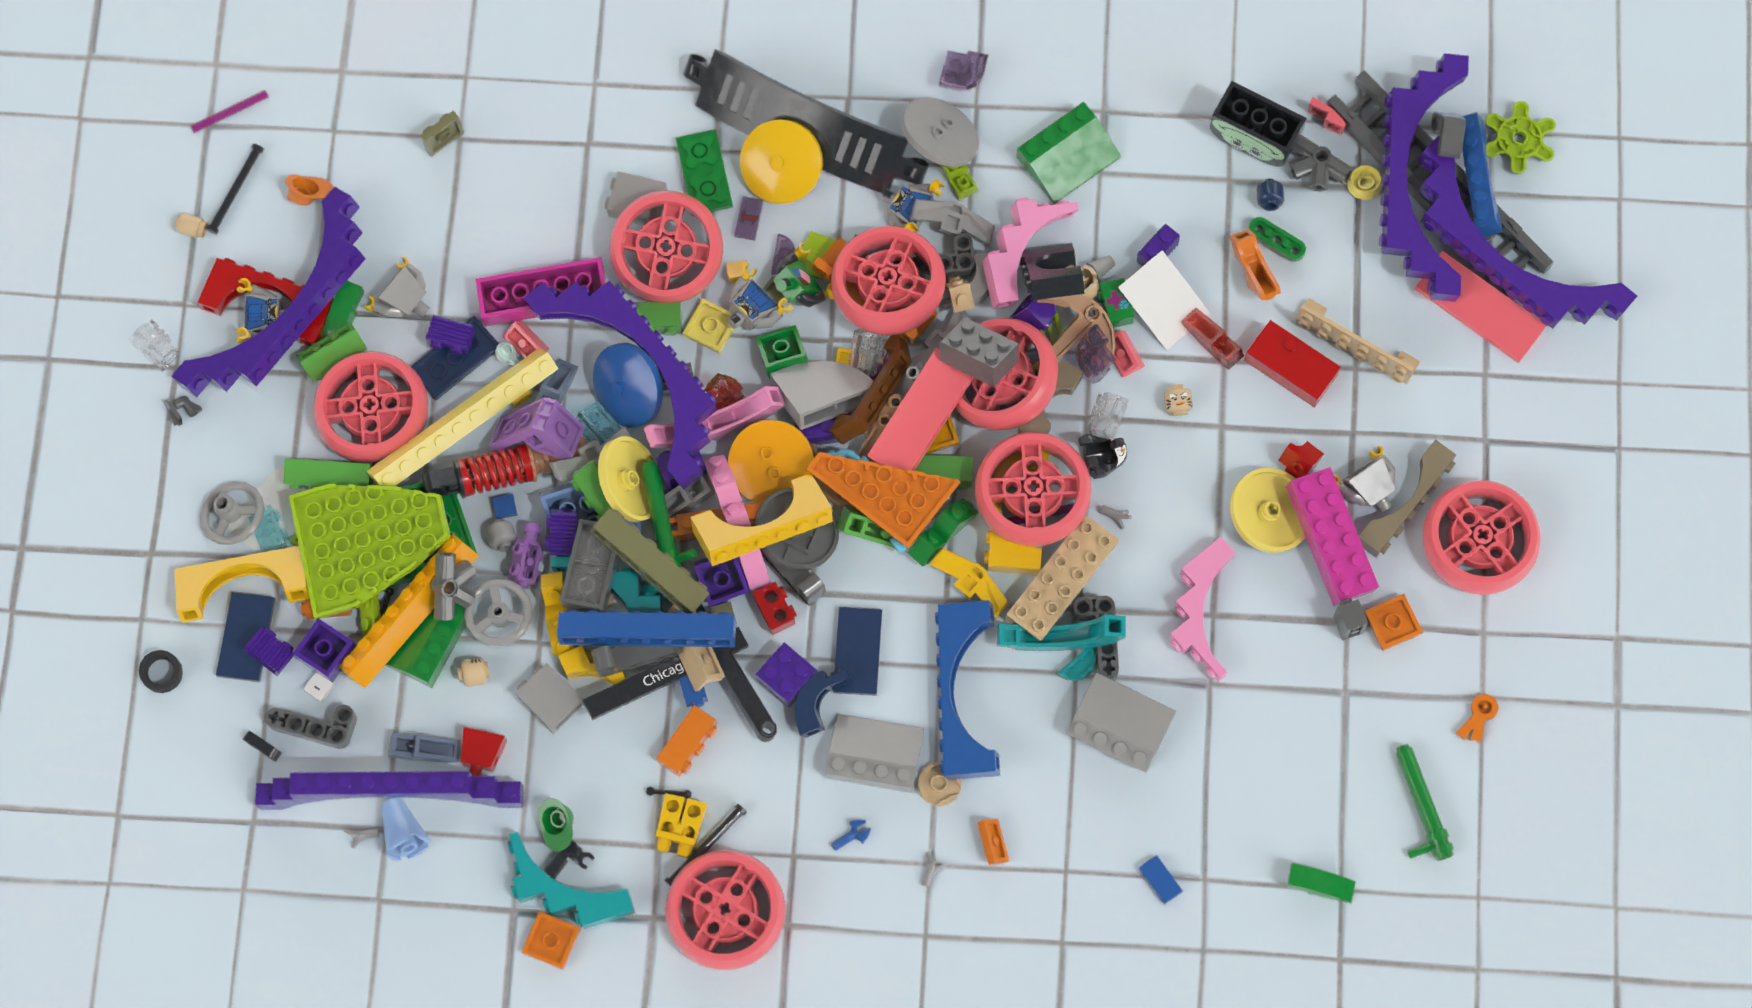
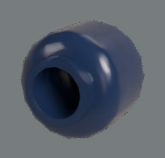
[1256,179,1284,211]

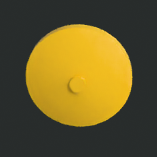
[740,119,823,204]

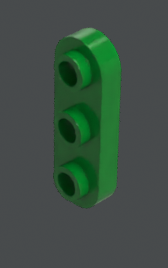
[1248,217,1306,262]

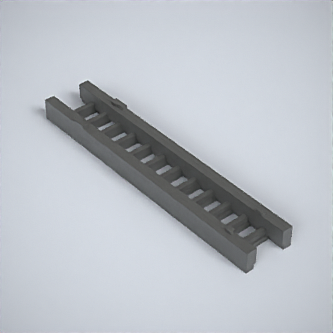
[1326,70,1554,300]

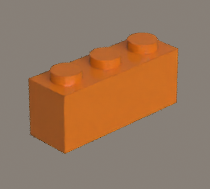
[656,705,718,777]

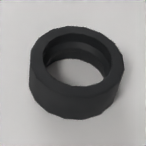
[138,650,183,693]

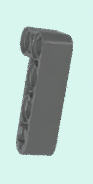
[1431,112,1466,158]
[893,233,974,280]
[760,548,826,606]
[1073,596,1119,681]
[591,646,681,677]
[265,705,357,749]

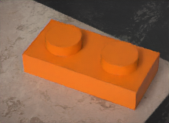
[977,819,1010,865]

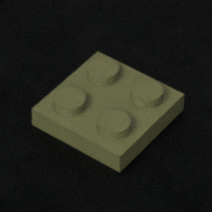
[420,110,464,157]

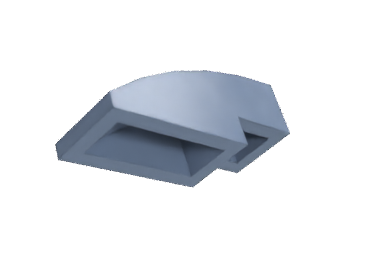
[533,358,578,404]
[388,733,460,763]

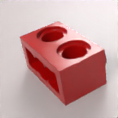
[752,581,797,636]

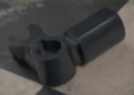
[543,840,595,879]

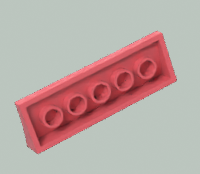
[1415,250,1546,363]
[867,348,974,471]

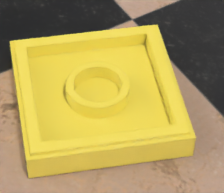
[682,298,734,354]

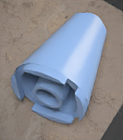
[382,797,430,861]

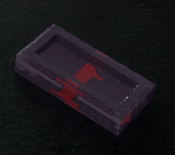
[734,196,764,241]

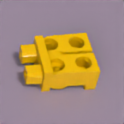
[656,793,708,858]

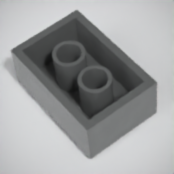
[940,317,1019,387]

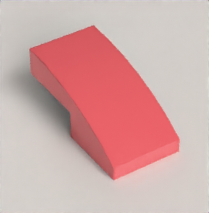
[1307,97,1346,135]

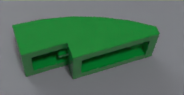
[320,281,364,340]
[1286,863,1356,904]

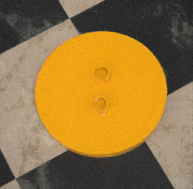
[728,419,814,503]

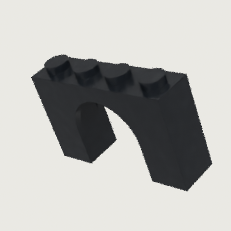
[1019,243,1085,300]

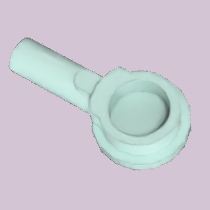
[495,342,520,367]

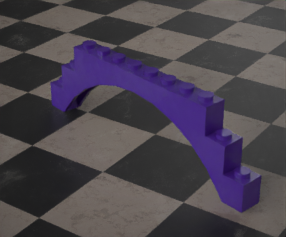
[1379,53,1469,302]
[1418,135,1637,329]
[171,187,366,397]
[524,281,718,490]
[255,771,524,810]

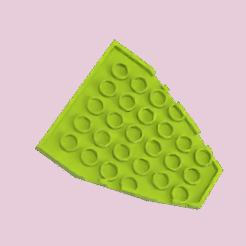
[289,484,451,620]

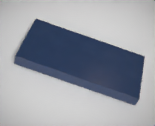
[411,316,499,401]
[216,592,276,683]
[833,607,882,696]

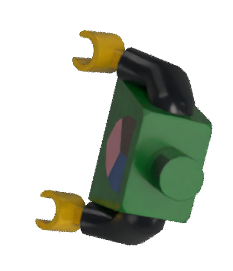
[773,242,834,307]

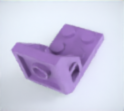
[488,397,585,460]

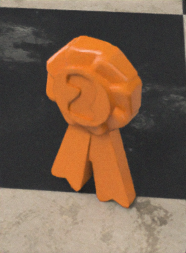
[1456,694,1499,743]

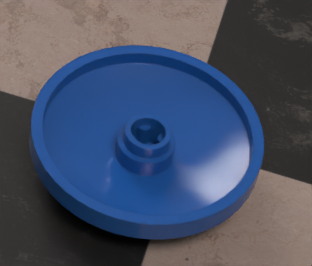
[593,343,663,428]

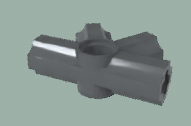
[1289,135,1353,192]
[431,552,477,621]

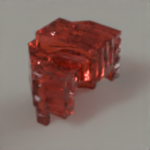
[703,373,746,410]

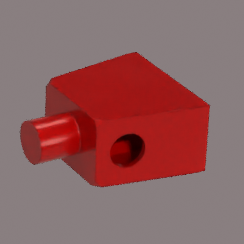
[461,727,507,776]

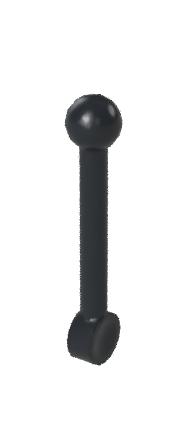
[380,588,394,617]
[646,787,692,798]

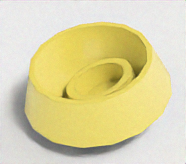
[1347,165,1383,200]

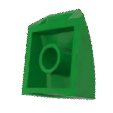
[755,325,808,379]

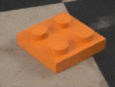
[1364,594,1423,651]
[521,911,581,970]

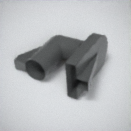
[164,396,203,426]

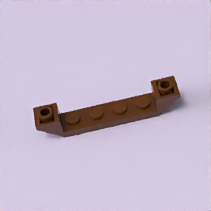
[829,334,912,444]

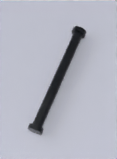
[206,143,264,235]
[664,804,747,887]

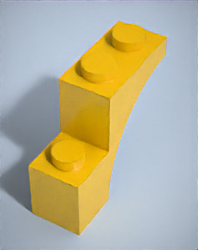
[541,571,575,656]
[558,645,626,685]

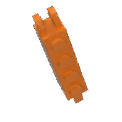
[669,502,762,541]

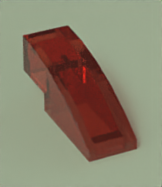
[1181,307,1244,370]

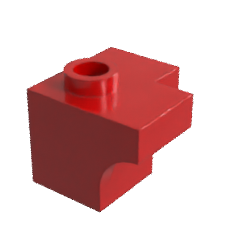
[1278,441,1324,479]

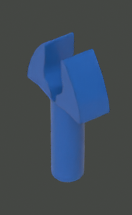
[831,820,871,850]

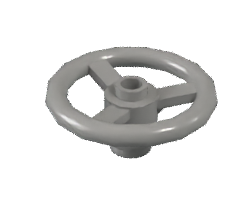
[200,481,265,545]
[464,579,533,646]

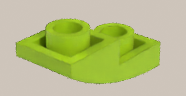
[941,164,978,200]

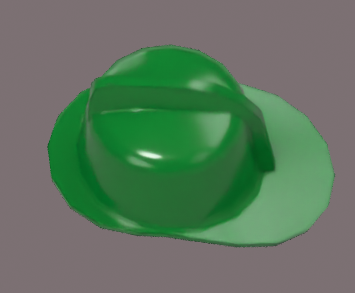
[537,799,574,851]

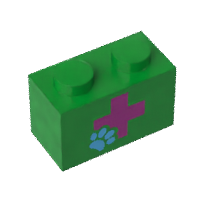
[1096,278,1135,328]

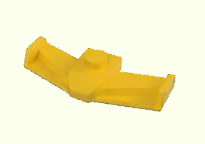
[928,547,1009,620]

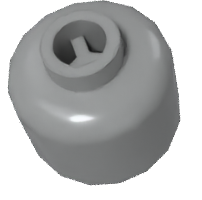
[486,519,516,552]

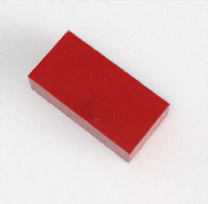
[1244,320,1341,408]

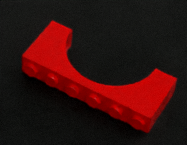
[197,258,334,347]

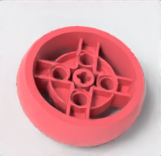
[609,191,723,303]
[831,226,946,335]
[955,318,1059,431]
[313,351,428,463]
[975,432,1092,547]
[1423,480,1541,595]
[665,850,786,970]

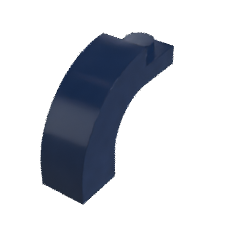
[795,669,853,738]

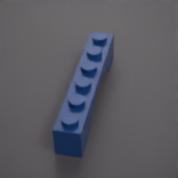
[1461,112,1503,237]

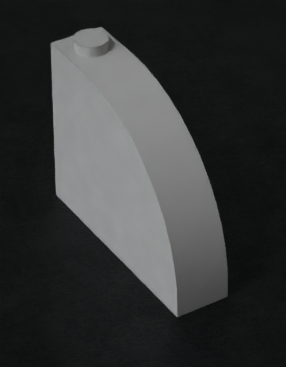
[770,361,874,430]

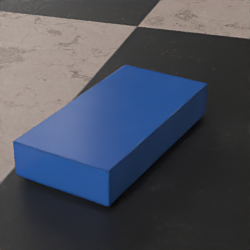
[1138,855,1183,905]

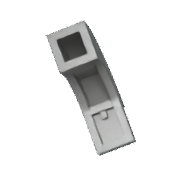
[939,253,989,311]

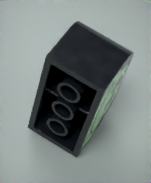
[1210,81,1307,167]

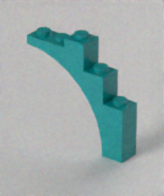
[551,555,662,613]
[507,832,635,929]

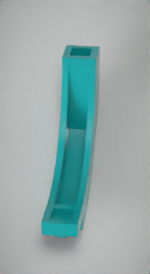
[997,614,1126,651]

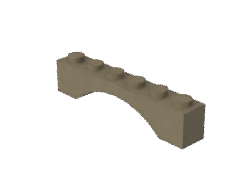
[1359,439,1456,558]

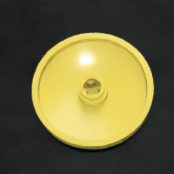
[598,436,661,522]
[1230,468,1305,553]

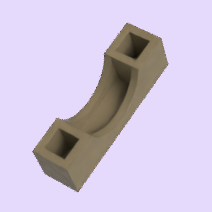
[1018,359,1084,434]

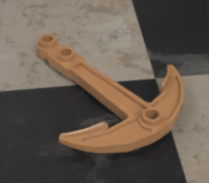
[1016,294,1115,399]
[811,394,904,509]

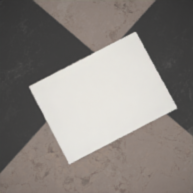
[1118,251,1210,350]
[228,466,307,554]

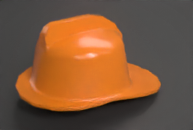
[285,174,334,206]

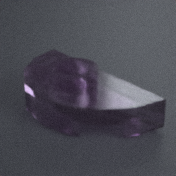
[771,233,795,275]

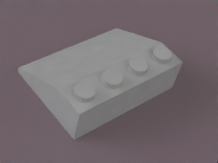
[1066,672,1176,773]
[826,714,924,793]

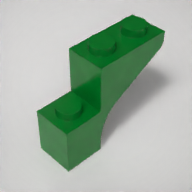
[907,498,979,567]

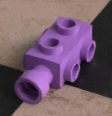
[508,522,544,589]

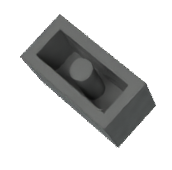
[1333,599,1368,641]

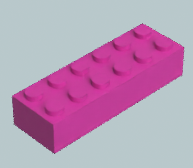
[475,257,606,326]
[1285,467,1379,607]

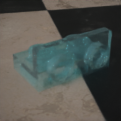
[576,401,621,446]
[249,504,290,553]

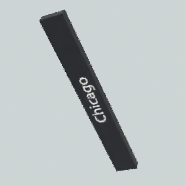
[582,627,749,721]

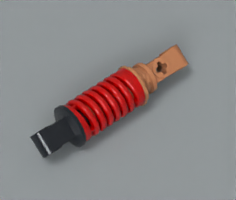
[421,437,588,499]

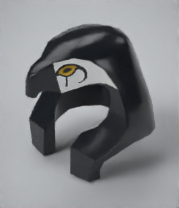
[1078,434,1127,479]

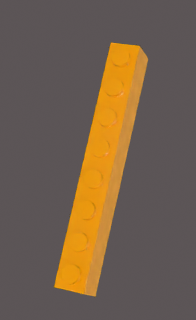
[339,534,479,688]

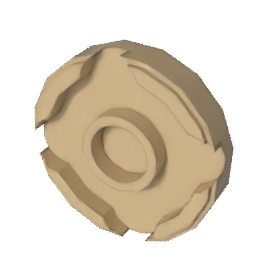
[917,762,961,806]

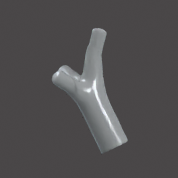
[1100,505,1132,529]
[344,828,379,849]
[922,852,944,888]

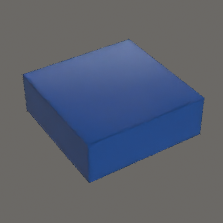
[492,493,518,519]

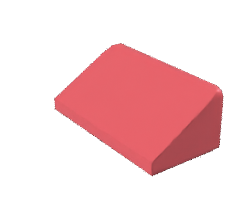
[503,321,549,358]
[1113,330,1145,377]

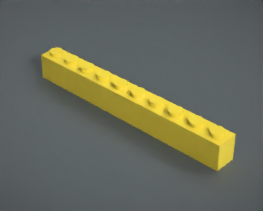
[367,348,558,486]

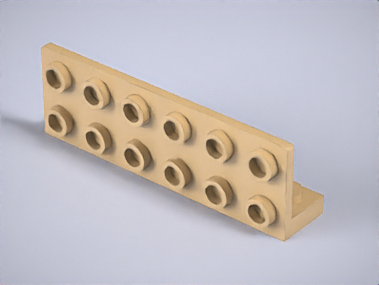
[1296,298,1420,384]
[1006,515,1119,641]

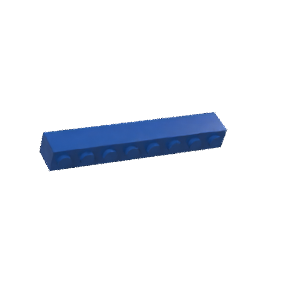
[557,610,736,647]

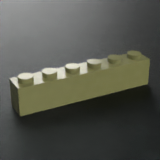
[589,508,710,614]

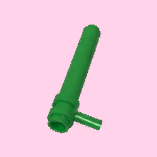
[641,461,698,567]
[1396,744,1454,861]

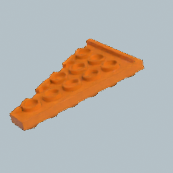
[806,452,961,549]

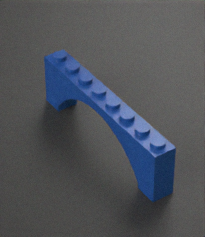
[935,600,1000,780]

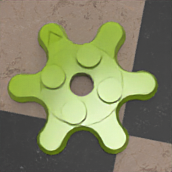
[1485,101,1556,174]

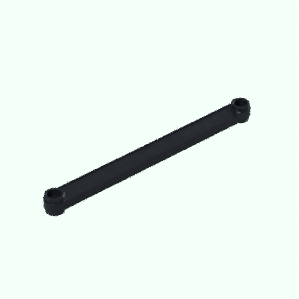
[654,541,777,742]

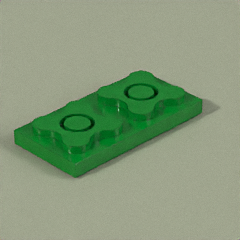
[676,129,733,216]

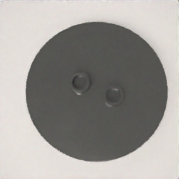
[754,488,839,571]

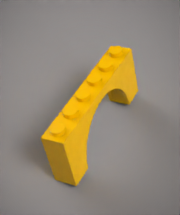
[984,441,1049,575]
[690,473,833,566]
[174,546,310,623]

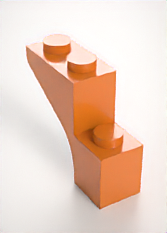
[1230,229,1281,300]

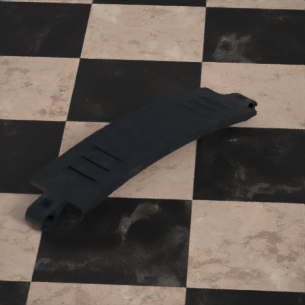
[683,49,929,194]

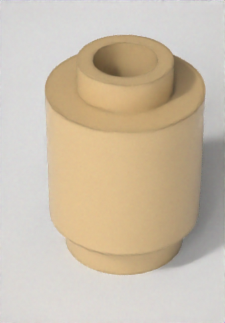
[175,212,208,238]

